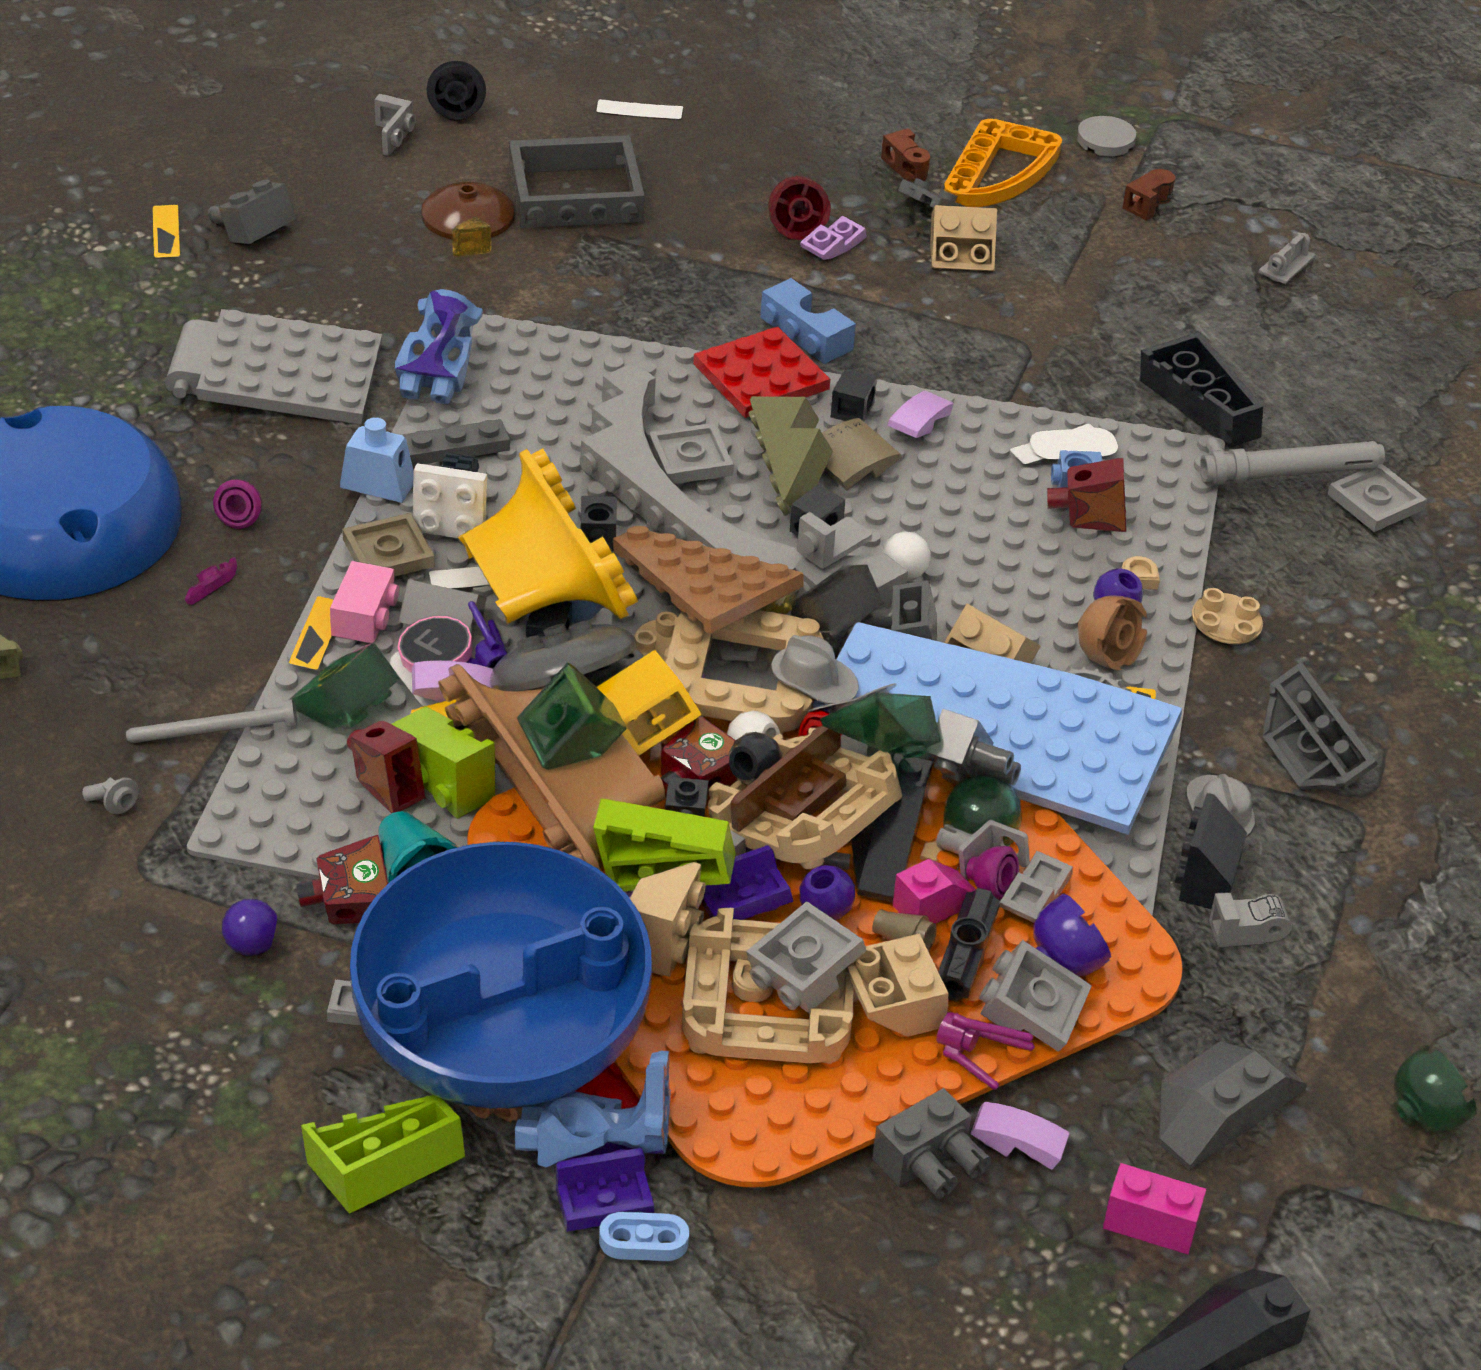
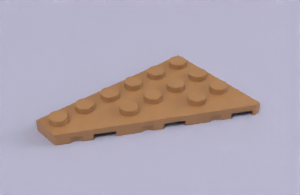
[613,526,804,634]

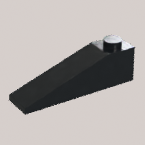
[847,753,933,903]
[1122,1269,1311,1370]

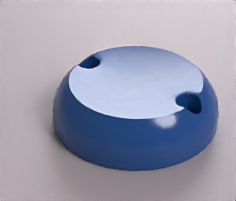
[0,406,182,600]
[350,842,652,1109]

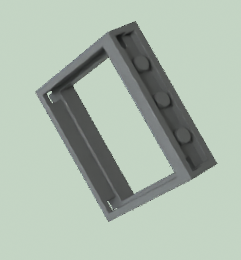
[509,135,645,228]

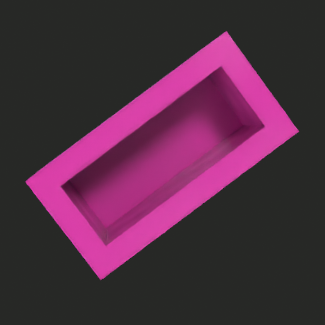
[1103,1163,1206,1255]

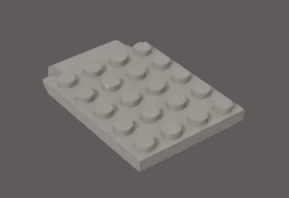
[165,309,382,425]

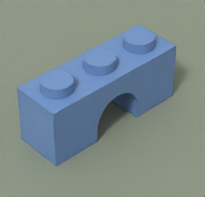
[760,278,856,364]

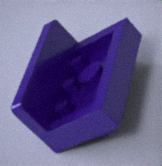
[702,845,793,920]
[556,1148,654,1232]

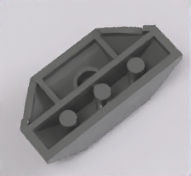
[1263,662,1379,790]
[1159,1041,1307,1171]

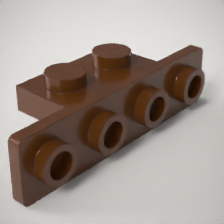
[731,717,846,832]

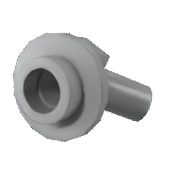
[83,777,139,814]

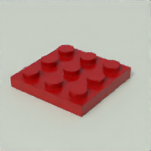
[693,327,831,418]

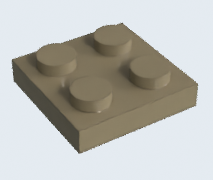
[342,513,435,577]

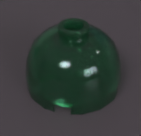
[943,775,1022,846]
[1394,1045,1477,1133]

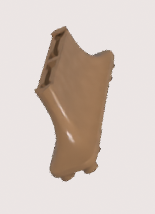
[438,664,666,871]

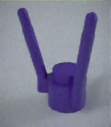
[466,601,508,669]

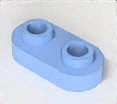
[599,1212,689,1261]

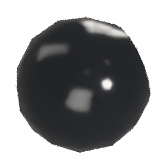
[729,732,782,785]

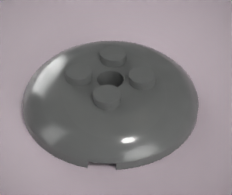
[490,620,637,691]

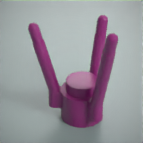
[937,1012,1035,1090]

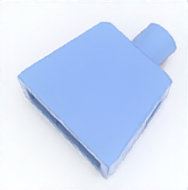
[340,418,413,503]

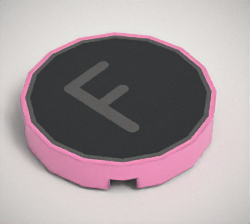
[398,616,473,673]

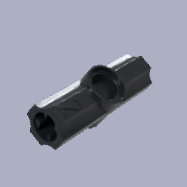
[938,888,1000,1002]

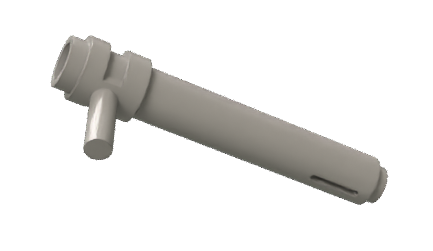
[1200,437,1385,485]

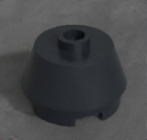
[426,61,486,120]

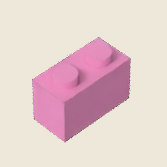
[330,561,399,644]

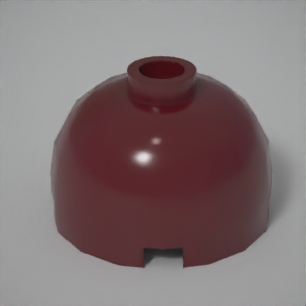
[768,176,831,240]

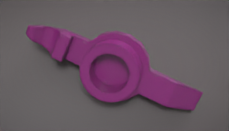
[185,557,237,605]

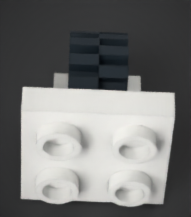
[413,453,487,538]

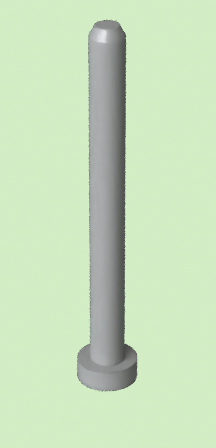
[126,699,297,743]

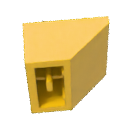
[590,650,702,756]

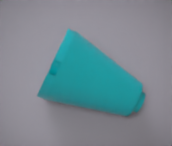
[378,811,458,883]

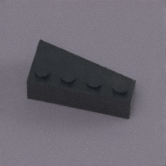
[1140,332,1263,447]

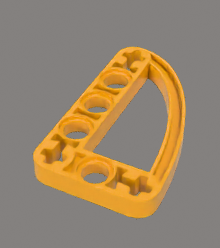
[944,119,1062,207]

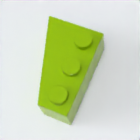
[392,706,495,819]
[593,798,736,892]
[301,1095,465,1214]

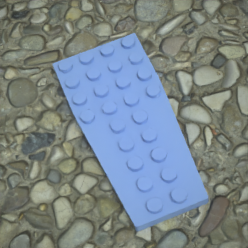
[813,622,1182,835]

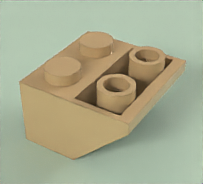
[930,205,997,272]
[944,604,1041,663]
[630,862,706,977]
[845,933,949,1037]

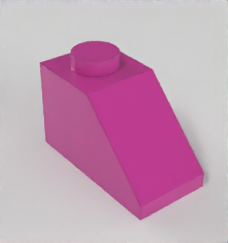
[893,859,976,924]

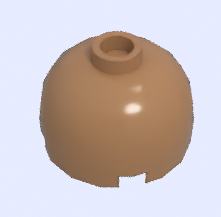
[1078,595,1147,671]

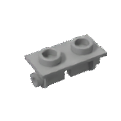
[1258,233,1316,284]

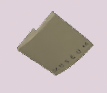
[822,418,902,491]

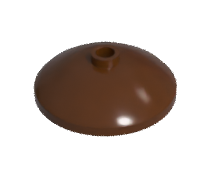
[421,182,515,241]

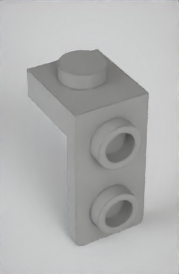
[374,94,416,156]
[797,512,872,569]

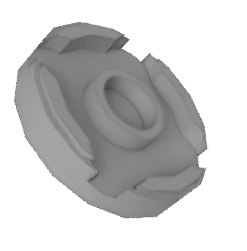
[1077,116,1136,157]

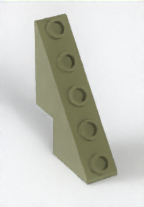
[748,396,833,516]

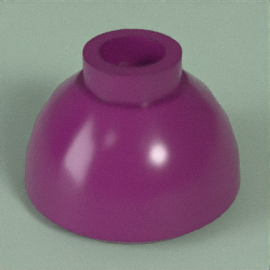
[213,479,262,529]
[966,846,1019,901]

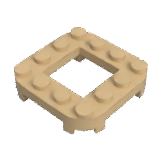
[665,610,823,736]
[708,728,902,869]
[682,908,854,1064]

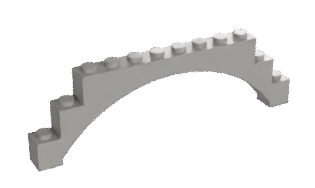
[580,362,908,614]

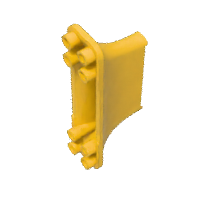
[458,448,639,625]

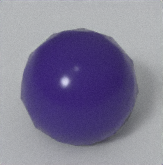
[1093,568,1144,603]
[799,865,855,921]
[222,899,277,956]

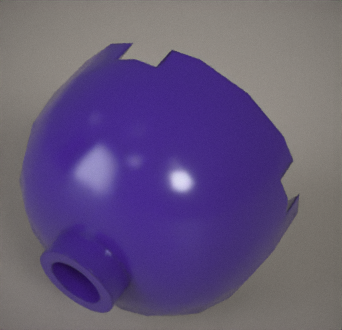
[1033,893,1111,977]

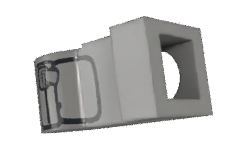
[1209,893,1292,947]

